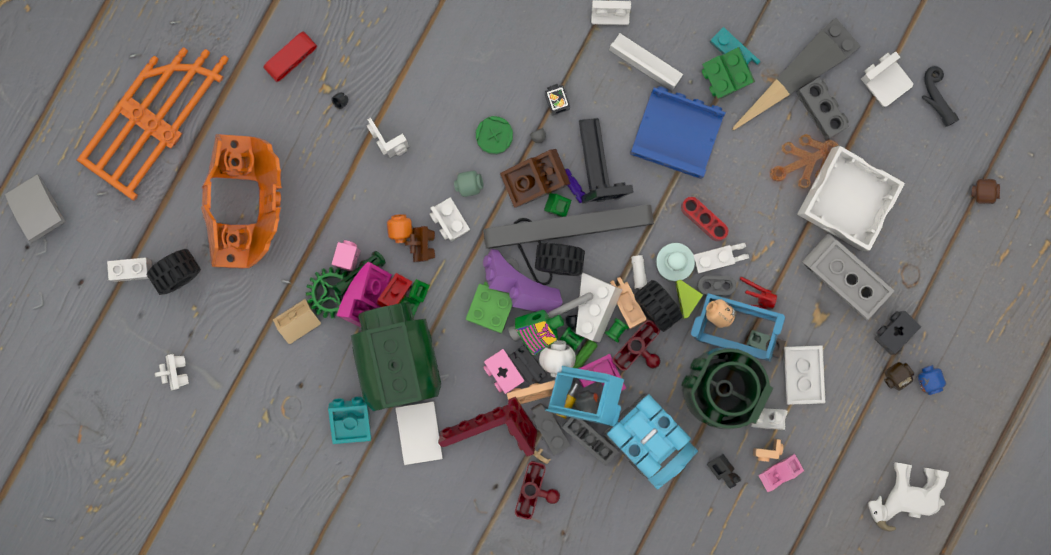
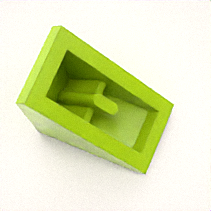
[675,280,703,319]

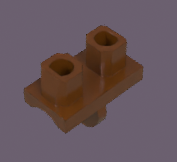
[405,226,435,262]

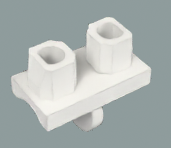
[155,354,189,390]
[751,408,788,430]

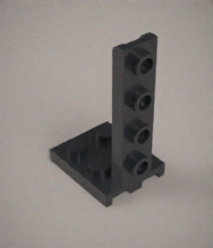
[579,118,634,204]

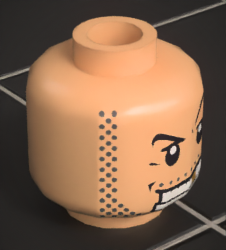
[706,299,735,328]

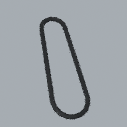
[514,218,553,285]

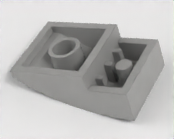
[5,174,66,242]

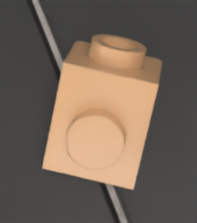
[753,439,783,462]

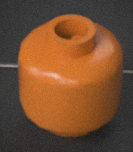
[387,214,413,243]

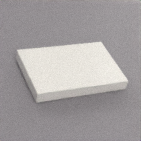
[783,346,825,405]
[396,402,443,465]

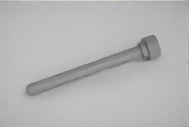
[508,292,593,341]

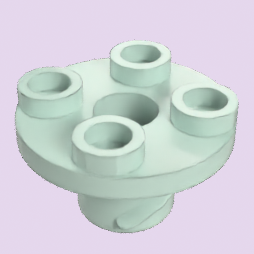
[656,243,695,281]

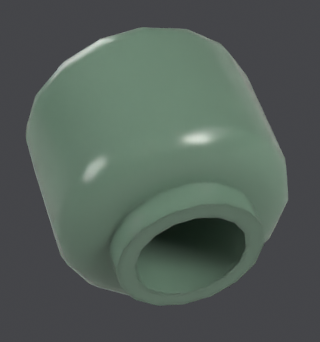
[454,170,484,197]

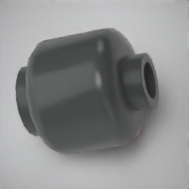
[574,390,600,414]

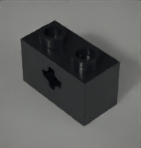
[874,311,922,355]

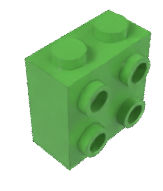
[465,282,513,334]

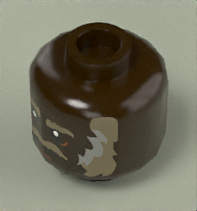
[884,362,914,391]

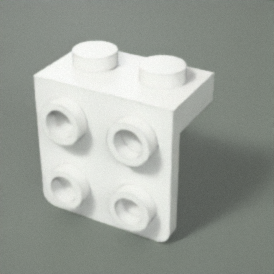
[861,52,913,107]
[367,118,410,158]

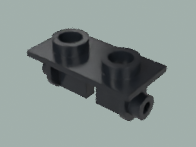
[509,345,547,385]

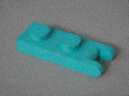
[710,27,760,65]

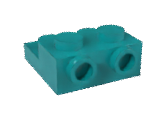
[328,396,372,444]

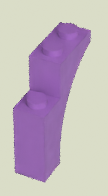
[483,249,563,313]

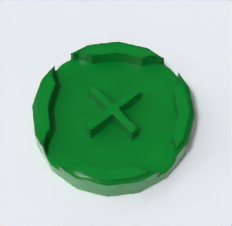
[476,116,513,154]

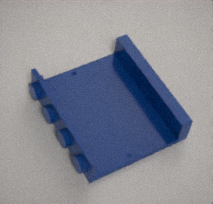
[630,86,726,179]

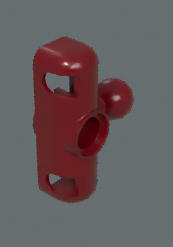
[612,320,661,371]
[515,461,560,520]

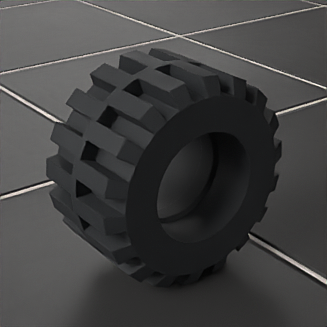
[534,243,585,276]
[146,249,201,295]
[634,280,682,332]

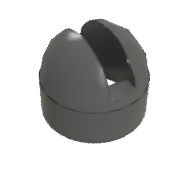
[529,128,546,143]

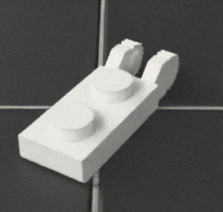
[694,243,749,274]

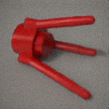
[740,277,777,310]

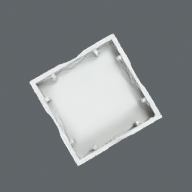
[797,146,905,251]

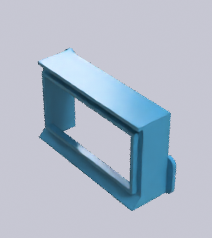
[691,293,785,362]

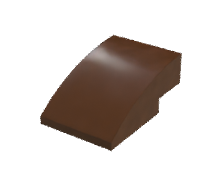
[500,149,571,208]

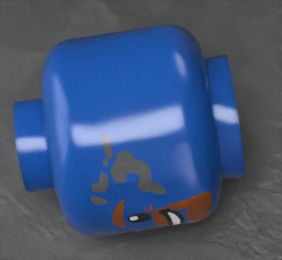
[917,365,946,395]

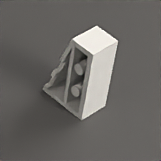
[576,273,623,342]

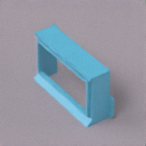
[545,366,624,427]

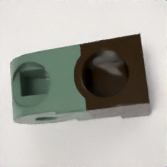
[746,330,786,359]

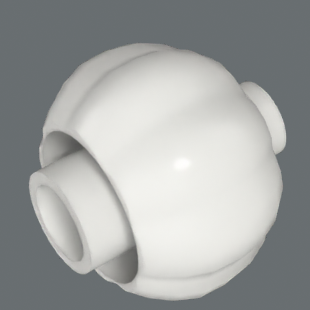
[539,340,576,377]

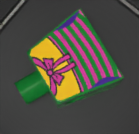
[515,310,564,355]

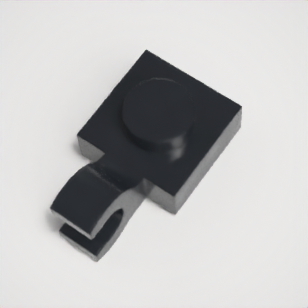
[707,454,741,489]

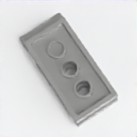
[802,233,894,320]

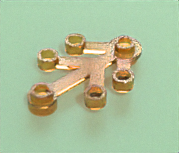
[770,134,839,189]

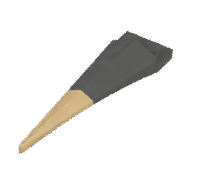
[732,18,861,130]

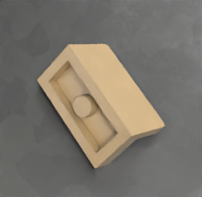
[273,299,321,344]

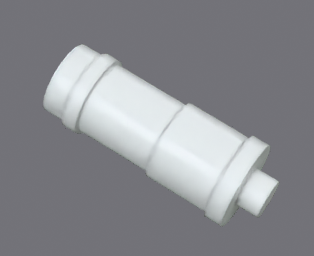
[631,255,647,290]

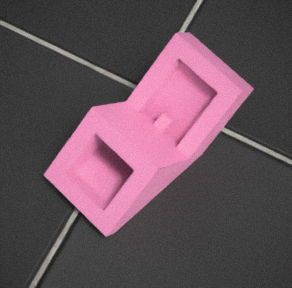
[758,454,804,492]

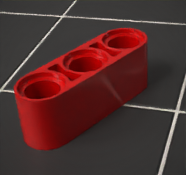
[263,31,317,82]
[681,197,729,241]

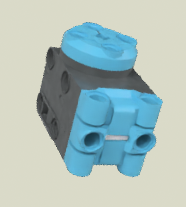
[602,394,698,490]

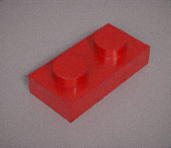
[376,273,413,307]

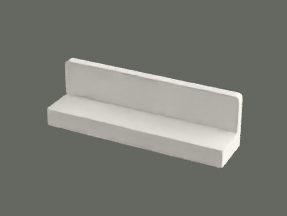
[609,33,683,91]

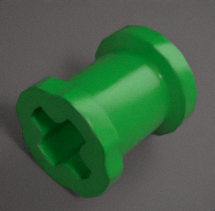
[604,318,629,343]
[559,327,584,351]

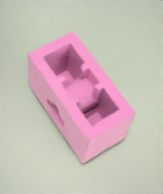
[332,240,361,272]
[483,349,524,394]

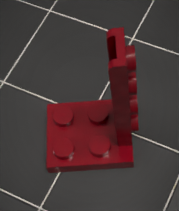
[438,396,538,457]

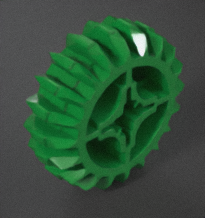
[306,267,348,319]

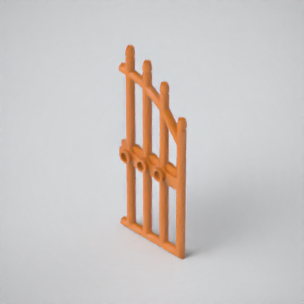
[77,47,229,201]

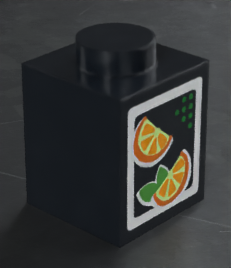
[545,84,570,116]

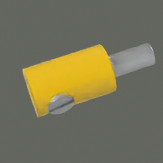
[557,382,580,419]

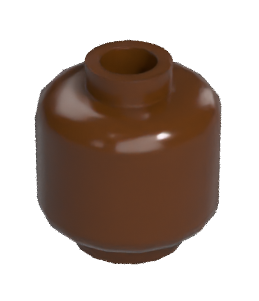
[972,179,1000,204]

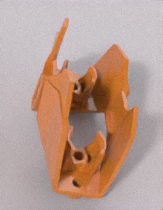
[201,134,282,268]

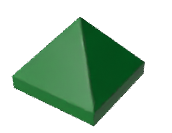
[409,279,430,303]

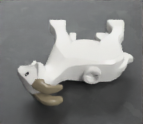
[868,462,949,531]

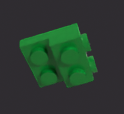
[702,47,755,99]

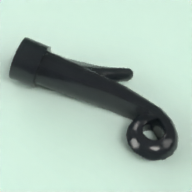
[922,66,959,127]

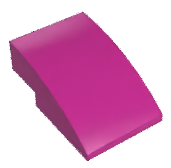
[337,262,392,327]

